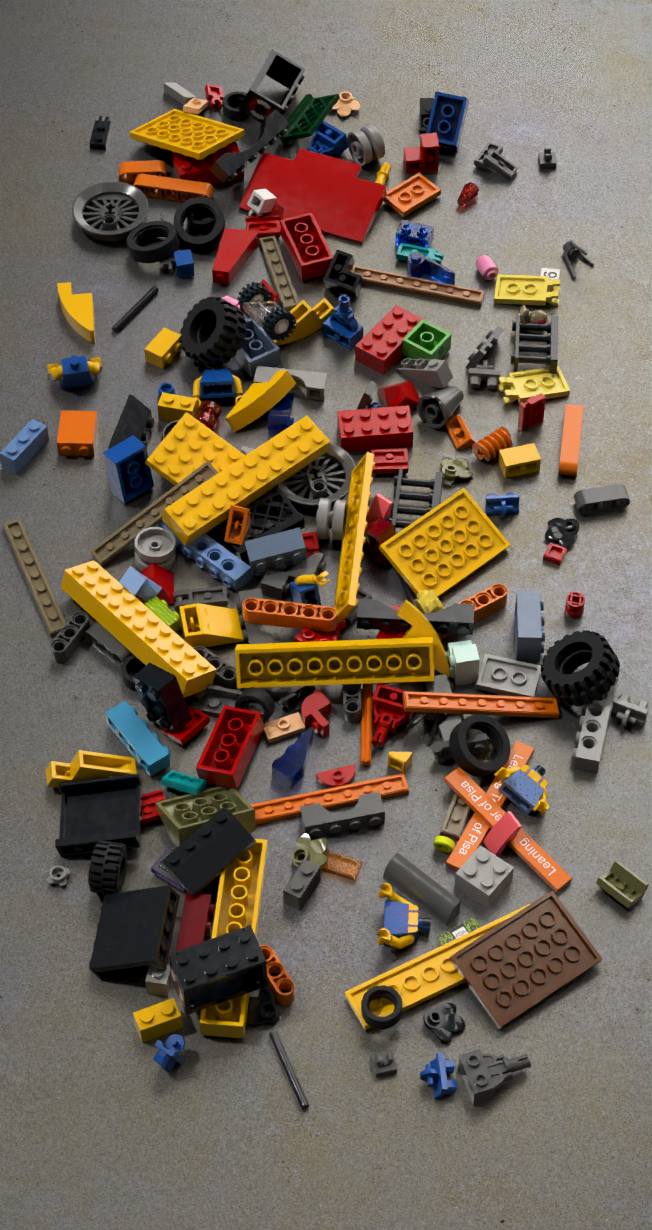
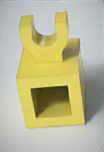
[414,589,445,614]

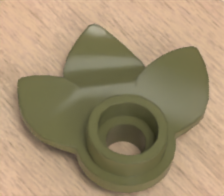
[440,457,473,481]
[291,833,329,867]

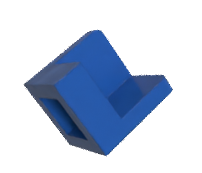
[174,249,195,278]

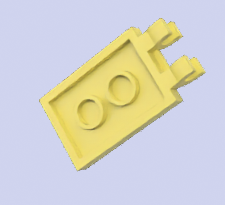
[494,274,560,306]
[497,365,570,405]

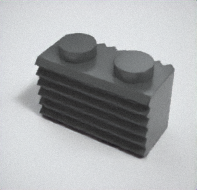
[283,859,320,911]

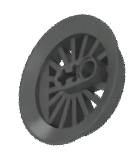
[72,182,149,241]
[278,443,356,510]

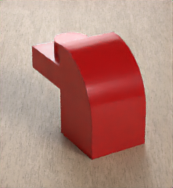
[301,690,331,738]

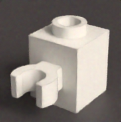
[247,189,277,216]

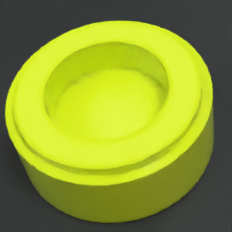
[433,836,455,853]

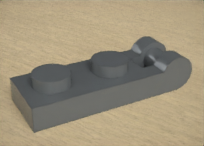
[173,586,228,612]
[431,733,490,764]

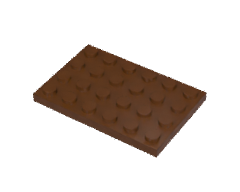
[449,890,603,1029]

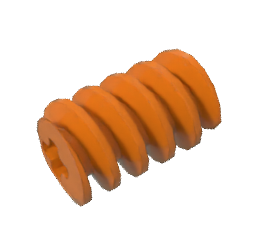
[472,426,513,462]

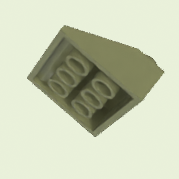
[155,786,256,847]

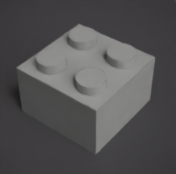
[455,845,514,908]

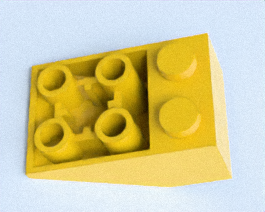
[179,603,244,648]

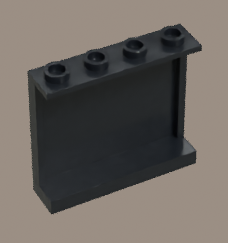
[55,774,142,857]
[89,885,180,979]

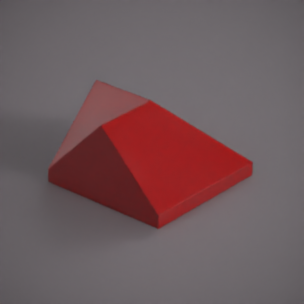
[378,380,420,410]
[136,563,175,606]

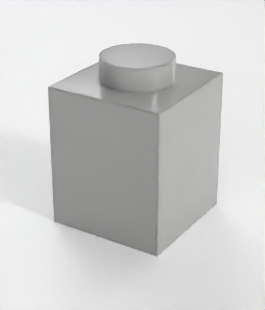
[145,965,172,997]

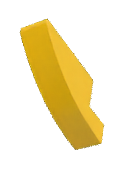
[57,282,95,343]
[273,298,335,346]
[225,370,296,432]
[397,600,450,678]
[45,750,137,788]

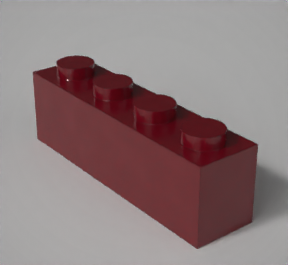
[175,892,215,952]

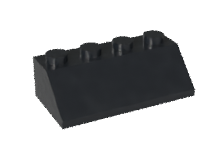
[108,395,154,449]
[161,807,256,897]

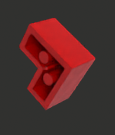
[403,133,439,173]

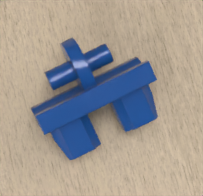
[485,493,519,517]
[153,1034,185,1071]
[420,1053,457,1099]

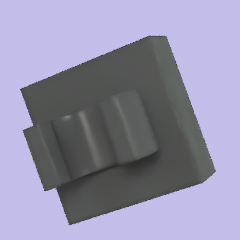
[538,148,557,169]
[370,1050,397,1078]

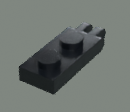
[89,116,112,150]

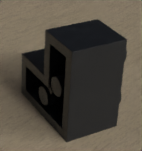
[323,250,364,298]

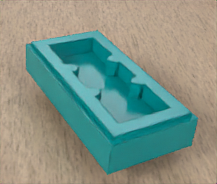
[161,770,207,796]

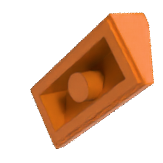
[445,414,477,450]

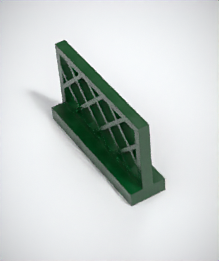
[278,94,340,146]

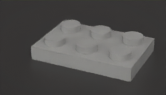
[476,654,541,697]

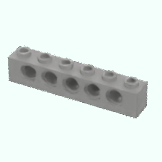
[571,668,620,773]

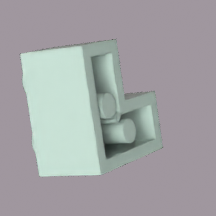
[445,640,480,686]

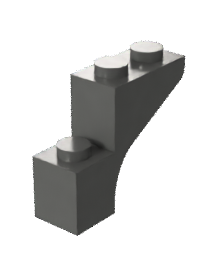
[261,552,326,601]

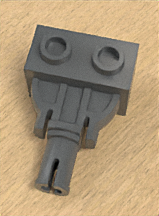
[458,1049,531,1105]

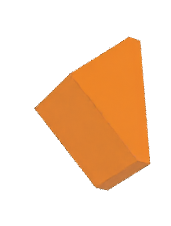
[224,505,251,545]

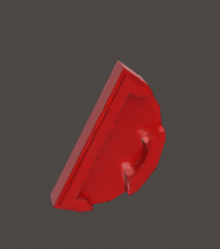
[316,764,355,788]

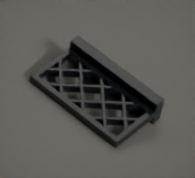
[217,489,305,562]

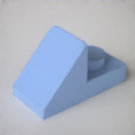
[119,566,162,601]

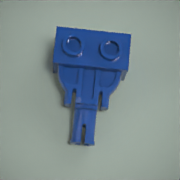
[307,121,348,157]
[323,295,363,351]

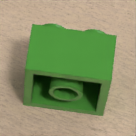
[402,319,452,360]

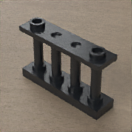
[511,314,558,374]
[389,468,443,533]

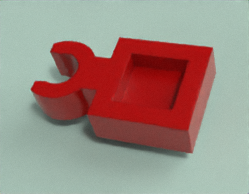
[205,84,224,110]

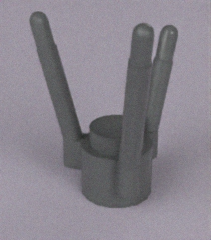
[562,240,594,279]
[405,712,443,745]

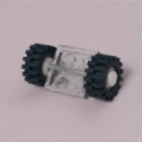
[238,282,297,341]

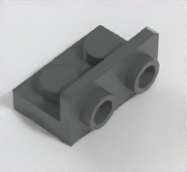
[202,685,246,718]

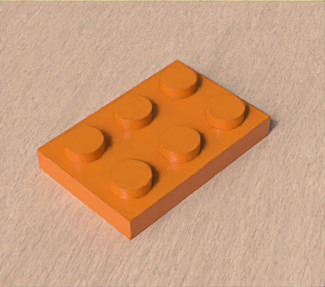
[384,173,441,217]

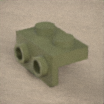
[596,860,649,908]

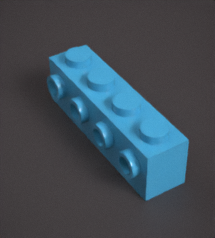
[105,701,171,777]

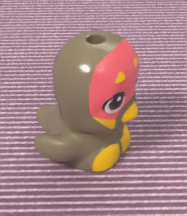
[519,305,547,324]

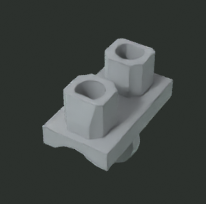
[468,360,501,389]
[611,693,648,727]

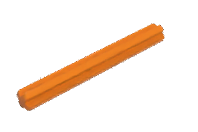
[360,683,373,766]

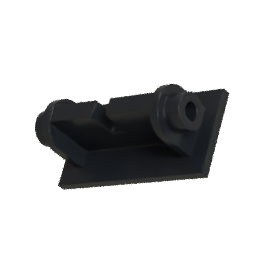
[276,685,316,716]

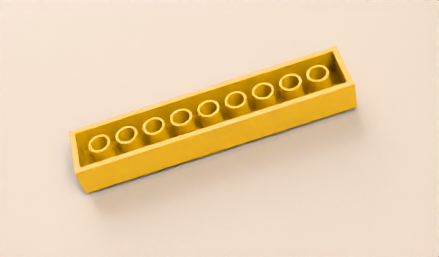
[162,415,330,547]
[61,560,216,698]
[235,637,435,688]
[200,839,268,1039]

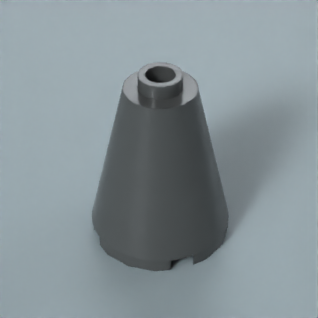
[417,386,464,429]

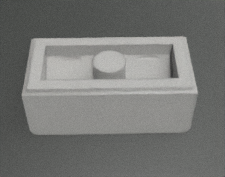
[163,83,197,105]

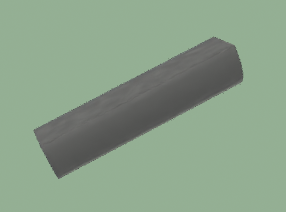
[383,852,461,927]

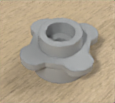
[47,865,70,887]

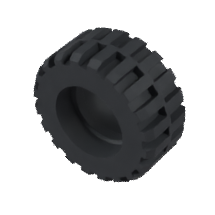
[180,296,246,368]
[541,630,620,706]

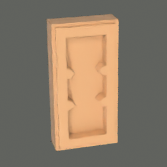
[183,98,209,115]
[263,712,306,743]

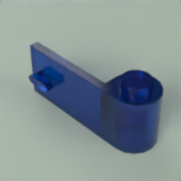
[407,252,455,285]
[268,393,294,431]

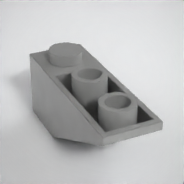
[396,358,453,388]

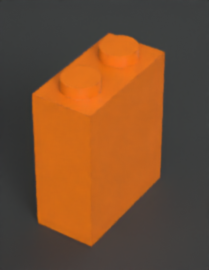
[57,411,98,456]

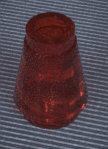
[457,182,479,207]

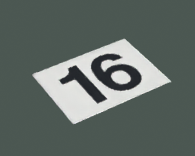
[541,268,560,280]

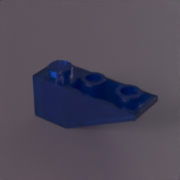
[272,727,313,790]

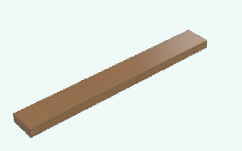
[351,265,485,307]

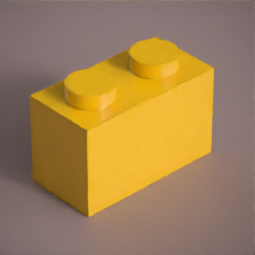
[144,327,182,369]
[157,392,198,422]
[499,443,541,478]
[133,998,183,1043]

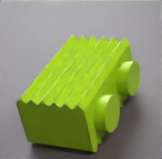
[144,596,181,632]

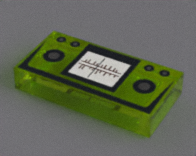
[437,917,480,945]

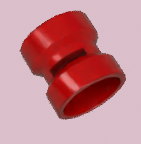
[565,592,585,618]

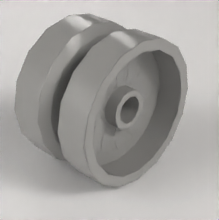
[347,124,385,166]
[316,498,347,541]
[134,527,176,571]

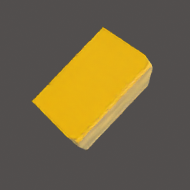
[388,752,413,773]

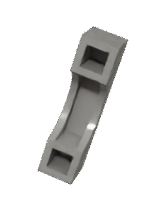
[253,366,327,401]

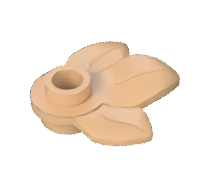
[331,92,360,118]

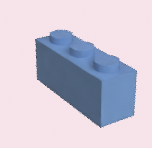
[0,419,49,475]

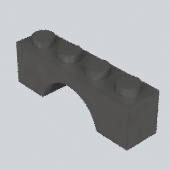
[236,588,273,644]
[423,674,469,742]
[300,792,385,837]

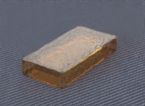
[320,849,363,881]

